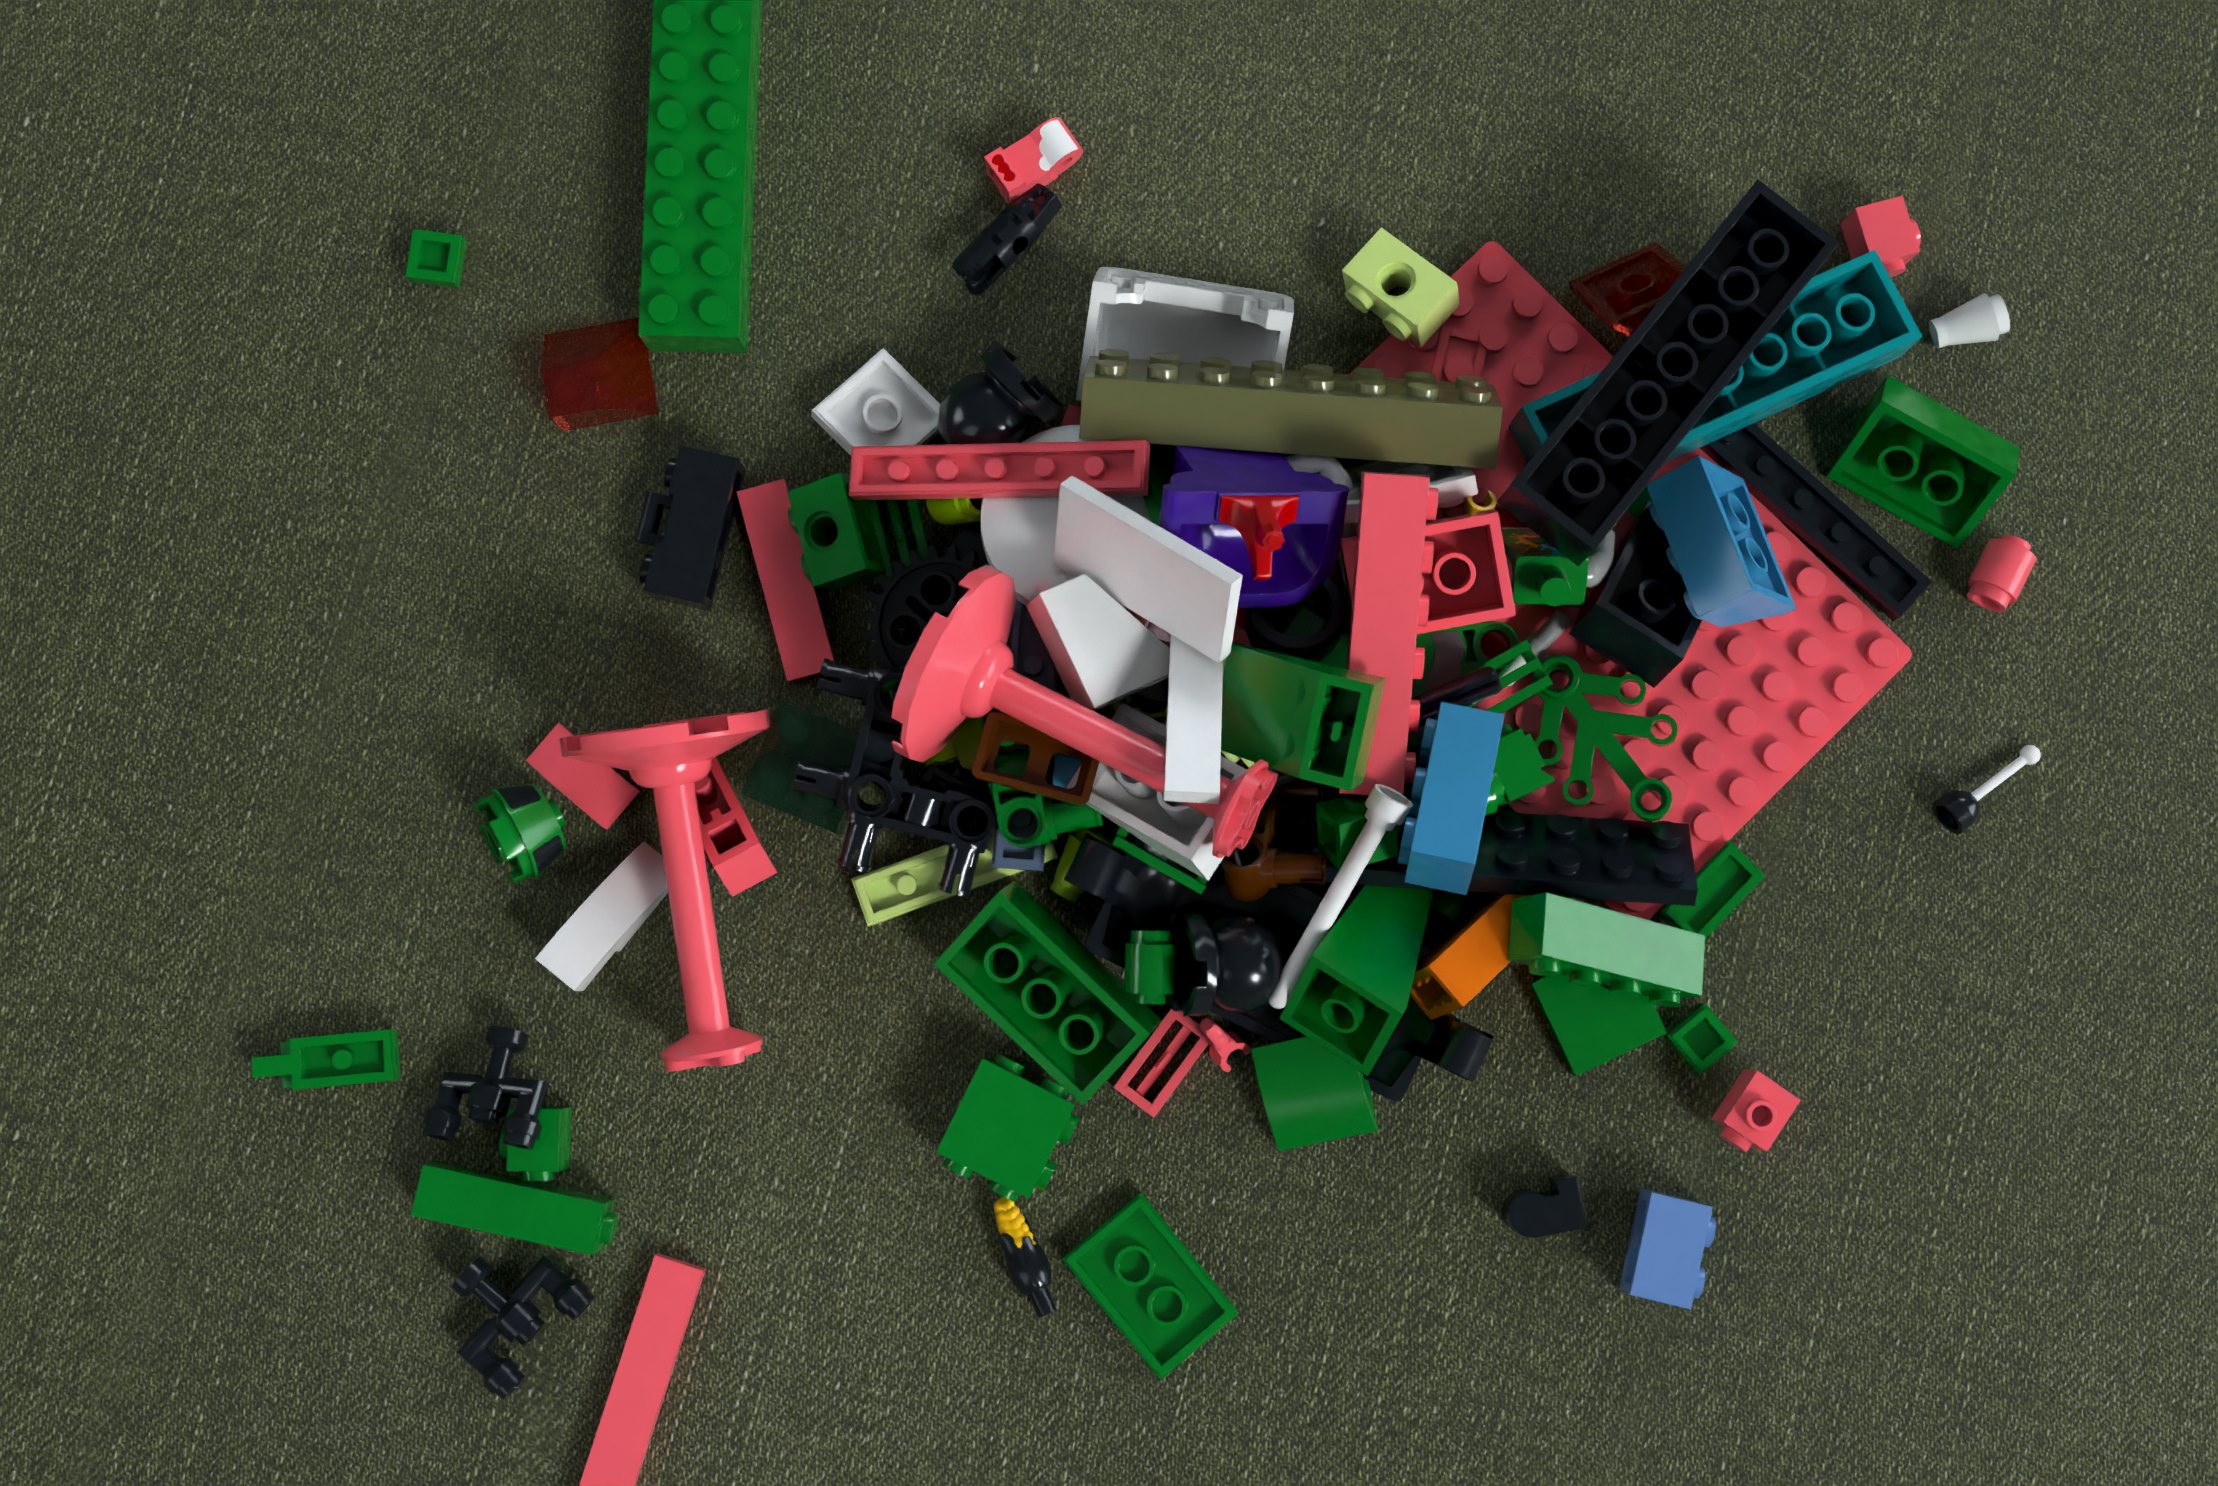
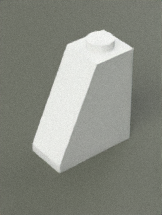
[1026,573,1170,712]

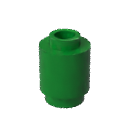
[1124,929,1177,1004]

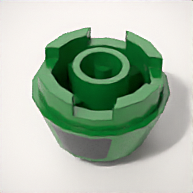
[472,784,566,885]

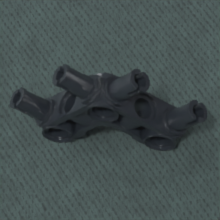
[792,658,996,897]

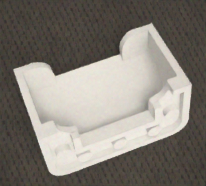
[1076,267,1294,401]

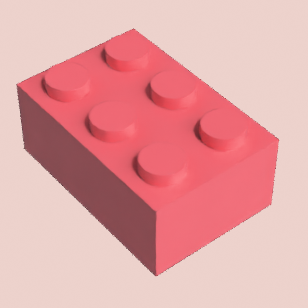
[1340,509,1516,634]

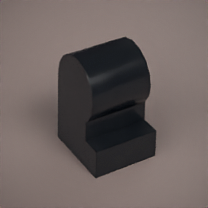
[1503,1173,1587,1238]

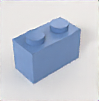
[1619,1188,1716,1310]

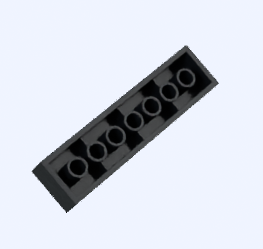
[1497,180,1840,566]

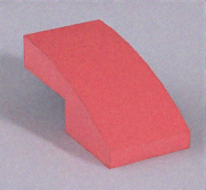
[525,722,640,830]

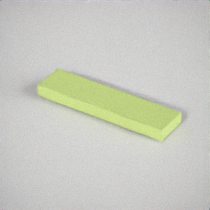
[851,829,1058,927]

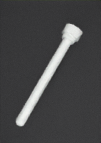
[1269,784,1413,1009]

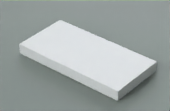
[1054,476,1243,663]

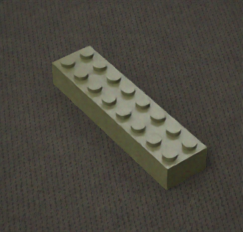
[1079,349,1503,469]

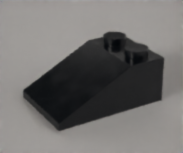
[1569,501,1702,688]

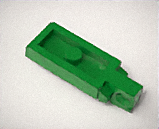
[251,1029,401,1090]

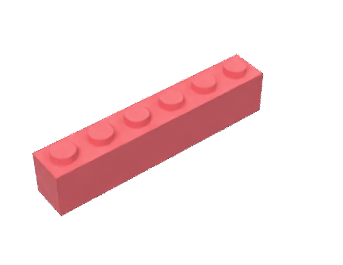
[1338,471,1438,795]

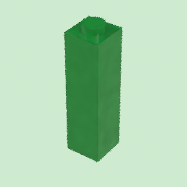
[411,1161,619,1255]

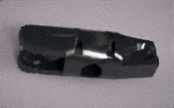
[952,183,1062,296]

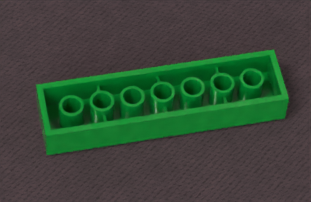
[638,0,762,354]

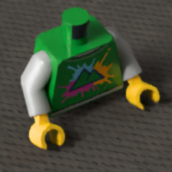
[1462,491,1617,607]

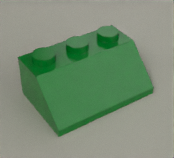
[1827,375,2020,549]

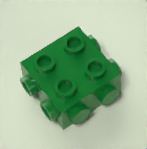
[936,1053,1080,1202]

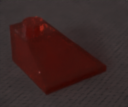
[1568,242,1686,337]
[541,317,660,431]

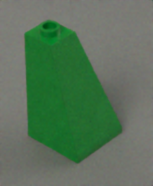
[1279,885,1434,1076]

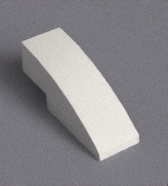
[535,841,668,991]

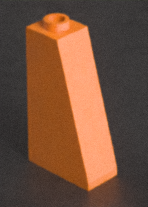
[1410,893,1576,1020]

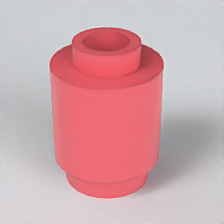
[1967,534,2037,612]

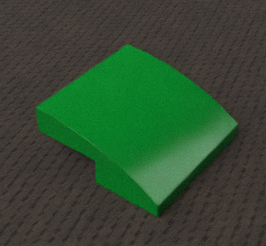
[1251,1036,1379,1151]

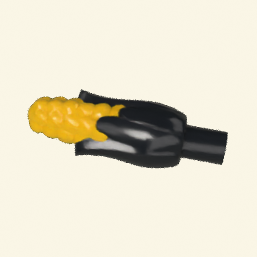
[994,1197,1057,1318]

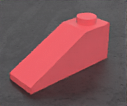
[694,757,777,897]

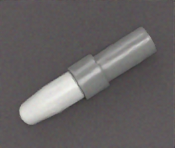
[1498,610,1572,686]

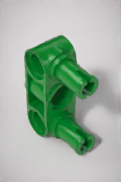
[981,696,1103,848]

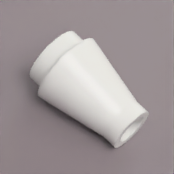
[1929,293,2010,349]

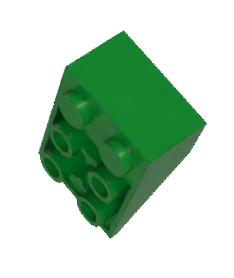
[1221,642,1386,791]

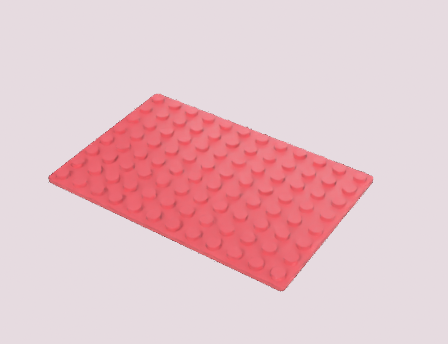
[1321,241,1912,920]

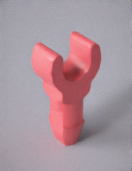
[1200,1018,1250,1072]

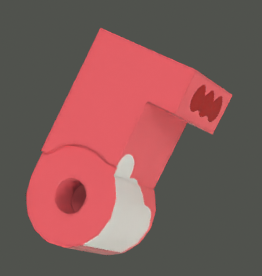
[984,117,1083,205]

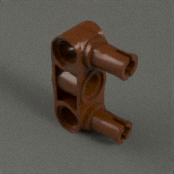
[1221,760,1336,901]

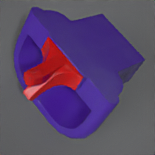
[1159,445,1349,608]

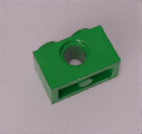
[787,472,887,591]

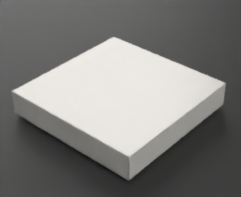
[811,348,940,455]

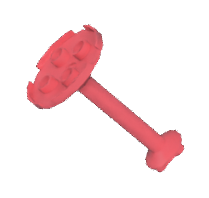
[891,564,1278,858]
[559,709,771,1072]

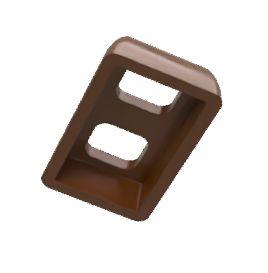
[972,712,1099,806]

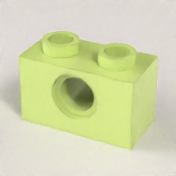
[1342,227,1460,348]

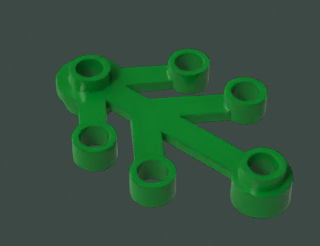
[1532,654,1677,821]

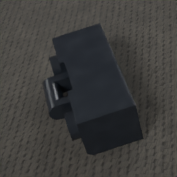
[635,445,746,612]

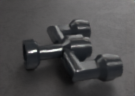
[423,1026,547,1150]
[451,1255,595,1400]

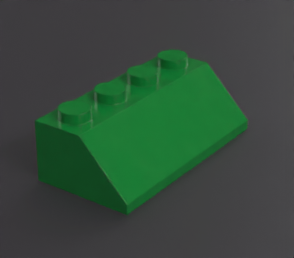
[934,881,1162,1106]

